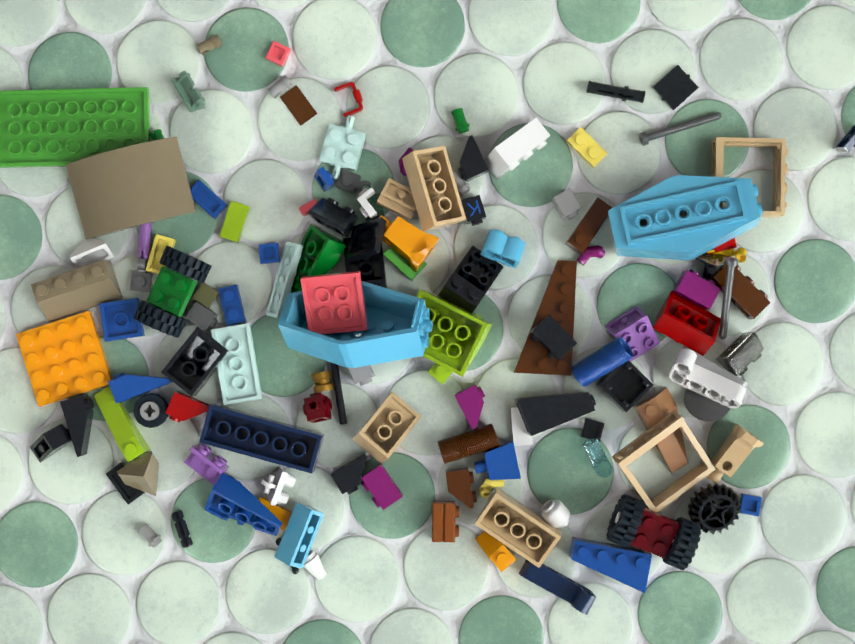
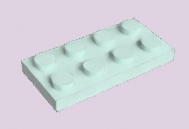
[211,323,263,405]

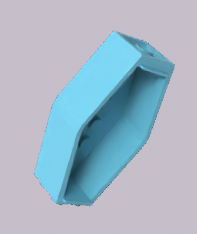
[608,175,763,260]
[278,281,433,368]

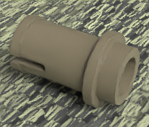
[197,34,223,55]

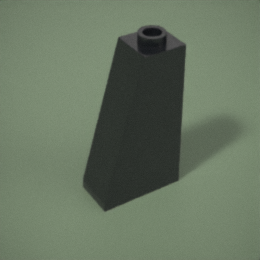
[514,392,596,436]

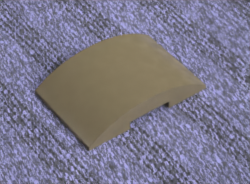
[66,137,196,240]

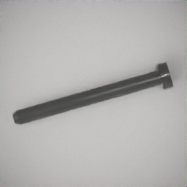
[639,112,721,146]
[719,257,738,339]

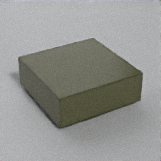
[193,283,219,308]

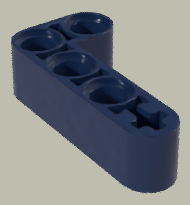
[519,560,597,615]

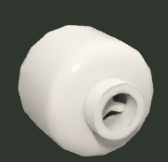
[541,499,570,528]

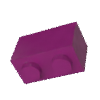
[672,269,721,310]
[361,464,403,510]

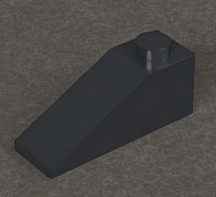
[60,394,94,457]

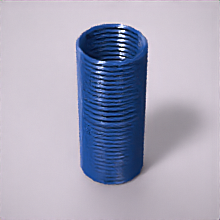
[572,337,633,387]

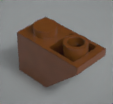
[445,467,477,508]

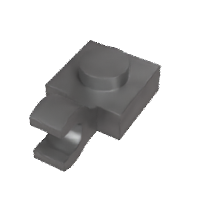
[130,258,153,292]

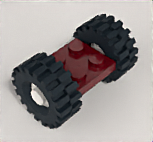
[606,494,701,570]

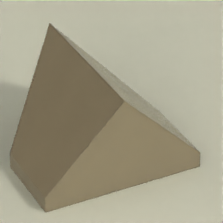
[117,451,159,496]

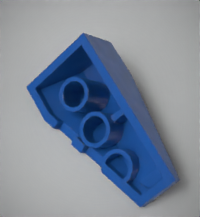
[204,473,282,536]

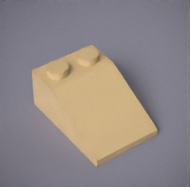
[353,392,421,464]

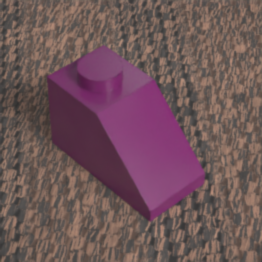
[454,384,485,430]

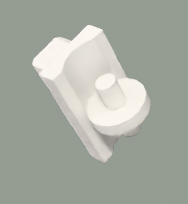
[261,467,296,506]

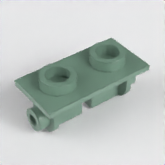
[171,71,206,112]

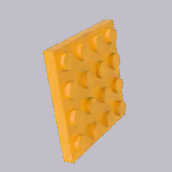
[16,311,113,407]

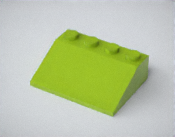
[416,289,492,377]

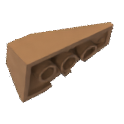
[633,387,688,473]

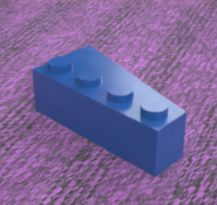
[569,537,652,593]

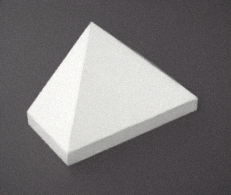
[70,239,114,269]

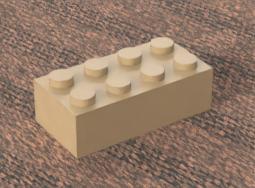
[402,146,466,232]

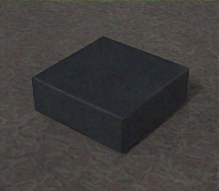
[580,418,605,442]

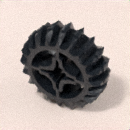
[688,482,741,535]

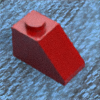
[165,391,209,422]

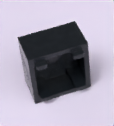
[529,315,577,360]
[596,360,653,413]

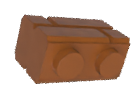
[432,501,459,542]

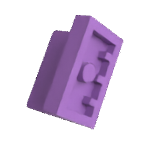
[605,306,660,362]
[184,443,230,485]

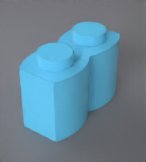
[481,230,526,268]

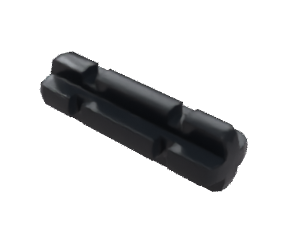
[172,510,193,548]

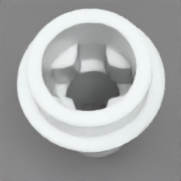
[303,550,327,580]

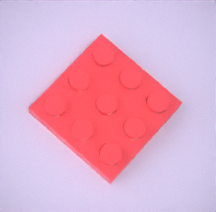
[300,271,368,334]

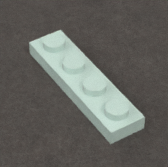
[266,242,303,319]

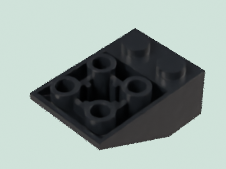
[439,245,504,313]

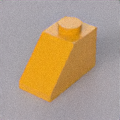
[475,531,516,572]

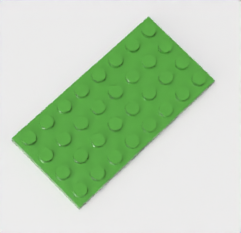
[0,87,150,168]

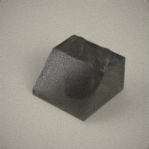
[716,332,764,376]

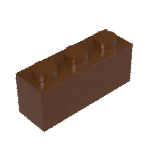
[709,265,771,319]

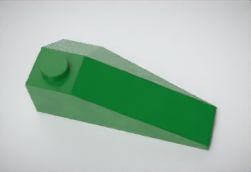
[291,224,346,293]

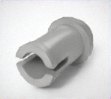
[267,75,292,99]
[453,171,471,196]
[137,523,162,548]

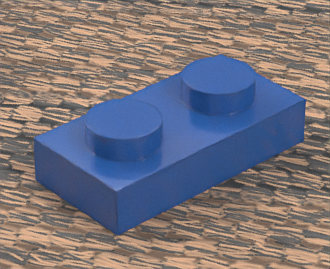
[218,284,246,326]

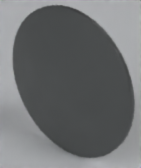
[684,389,730,422]

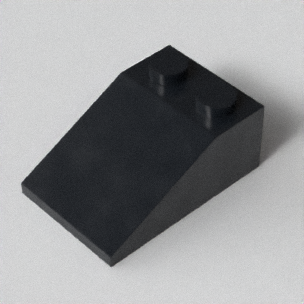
[308,198,358,238]
[343,238,387,288]
[161,326,229,396]

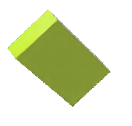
[219,201,250,243]

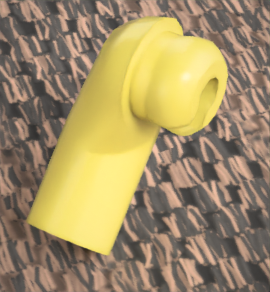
[478,478,504,498]

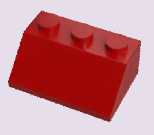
[653,291,721,356]

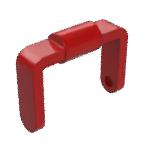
[334,82,363,117]

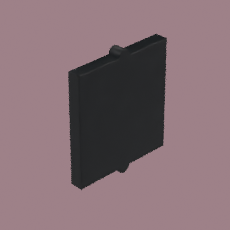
[653,65,699,110]

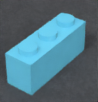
[275,502,324,568]

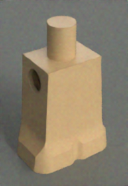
[707,423,764,483]

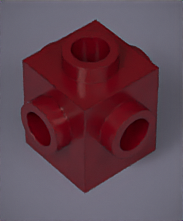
[303,392,332,423]

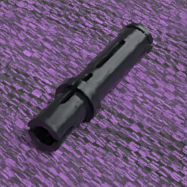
[586,81,645,103]

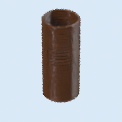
[437,424,499,464]

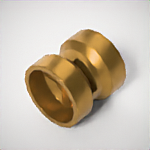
[311,371,333,393]

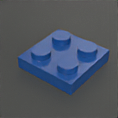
[99,298,145,342]

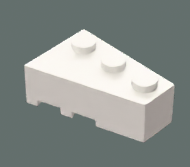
[484,118,550,179]

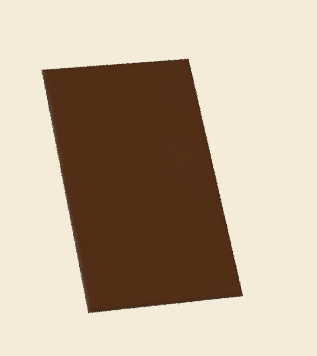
[280,85,317,126]

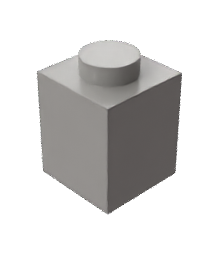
[552,188,582,220]

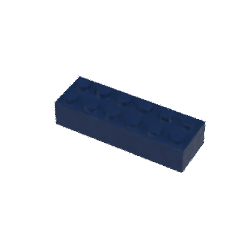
[199,404,324,474]

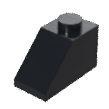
[458,135,489,182]
[30,424,72,463]
[331,453,367,495]

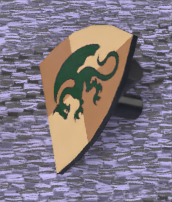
[695,253,728,278]

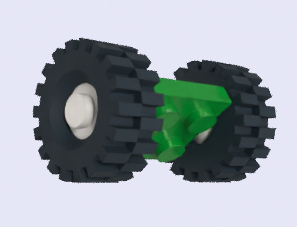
[133,246,212,338]

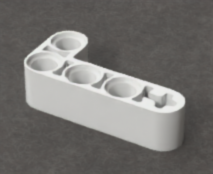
[668,348,746,409]

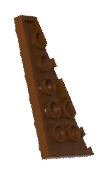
[513,260,577,376]

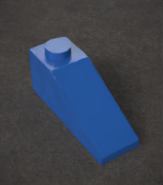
[108,372,173,403]

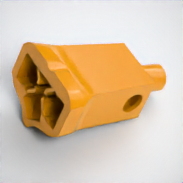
[380,215,439,272]

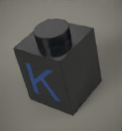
[461,195,486,226]

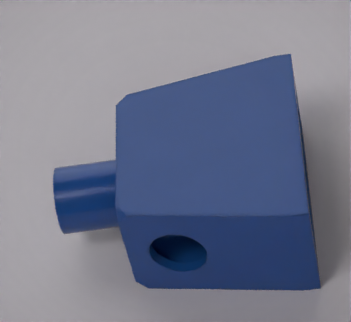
[474,441,521,480]

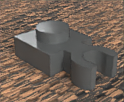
[336,168,372,194]

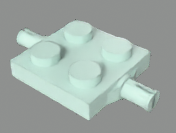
[319,115,366,180]

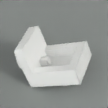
[357,188,378,220]

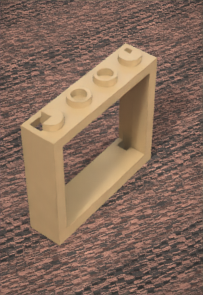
[711,137,788,218]
[612,411,716,512]

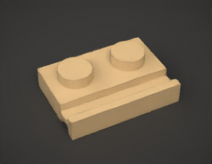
[376,178,416,220]

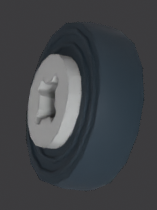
[133,393,168,428]

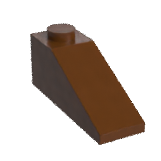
[565,197,612,255]

